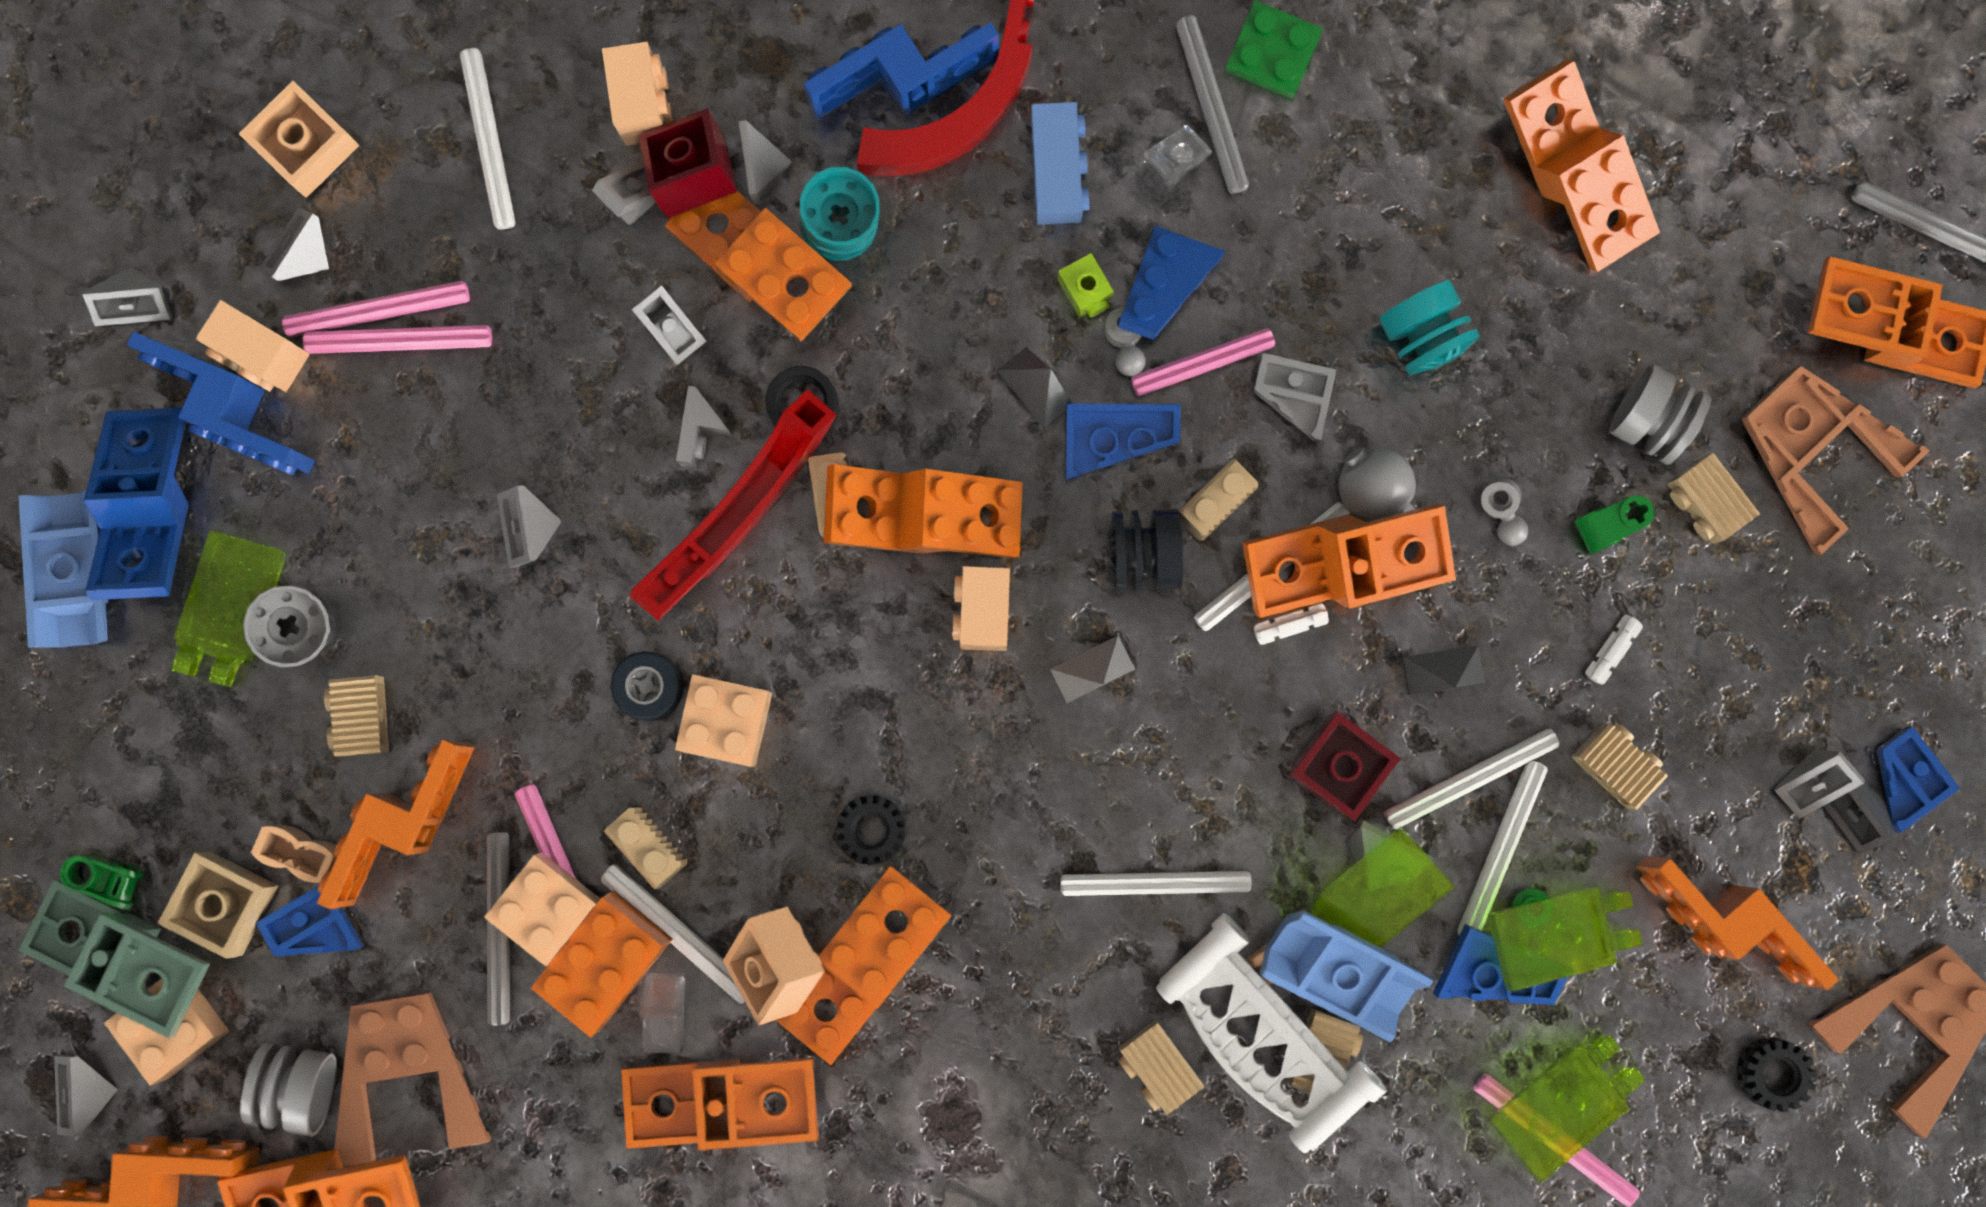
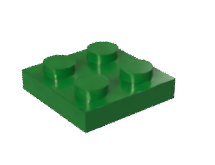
[1225,0,1323,100]

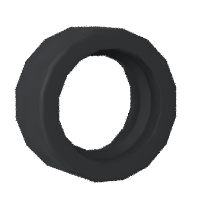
[765,366,839,430]

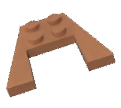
[1741,366,1929,555]
[1807,944,1986,1139]
[334,992,491,1167]

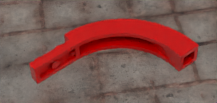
[857,0,1034,176]
[629,389,837,621]

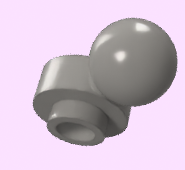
[1105,307,1146,376]
[1481,477,1528,546]

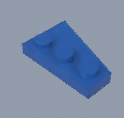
[1118,226,1226,340]
[1065,403,1181,480]
[1433,924,1571,1005]

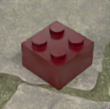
[638,108,737,219]
[1286,712,1401,821]

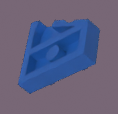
[1876,726,1960,833]
[256,886,364,957]

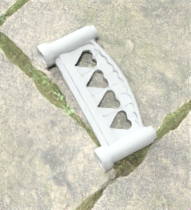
[1156,913,1387,1153]

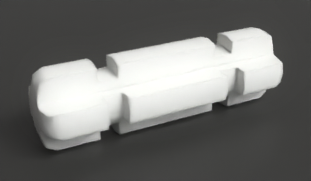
[1254,603,1329,645]
[1585,615,1643,685]

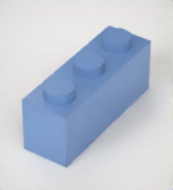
[1031,102,1089,225]

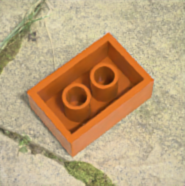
[530,891,673,1038]

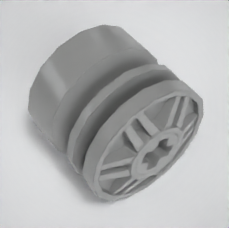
[1609,363,1712,465]
[244,586,330,668]
[240,1042,337,1137]

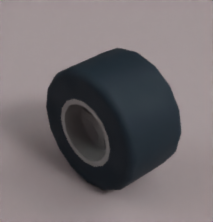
[610,651,684,721]

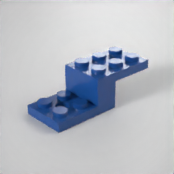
[803,22,999,120]
[127,331,315,475]
[84,407,189,600]

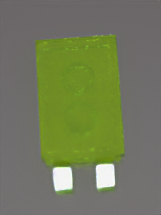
[171,530,287,687]
[1311,826,1454,948]
[1488,887,1643,991]
[1487,1035,1646,1183]

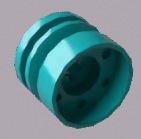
[800,167,880,261]
[1378,280,1481,376]

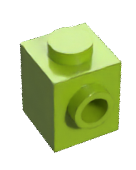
[1057,253,1114,318]

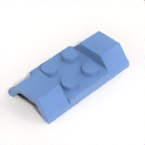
[18,490,109,648]
[1260,910,1434,1042]

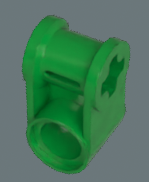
[1574,495,1655,555]
[60,854,146,910]

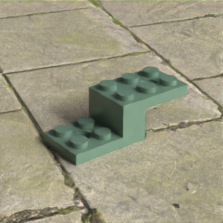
[18,880,210,1038]

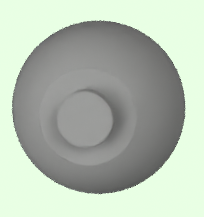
[1338,447,1416,522]

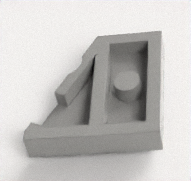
[1253,353,1337,442]

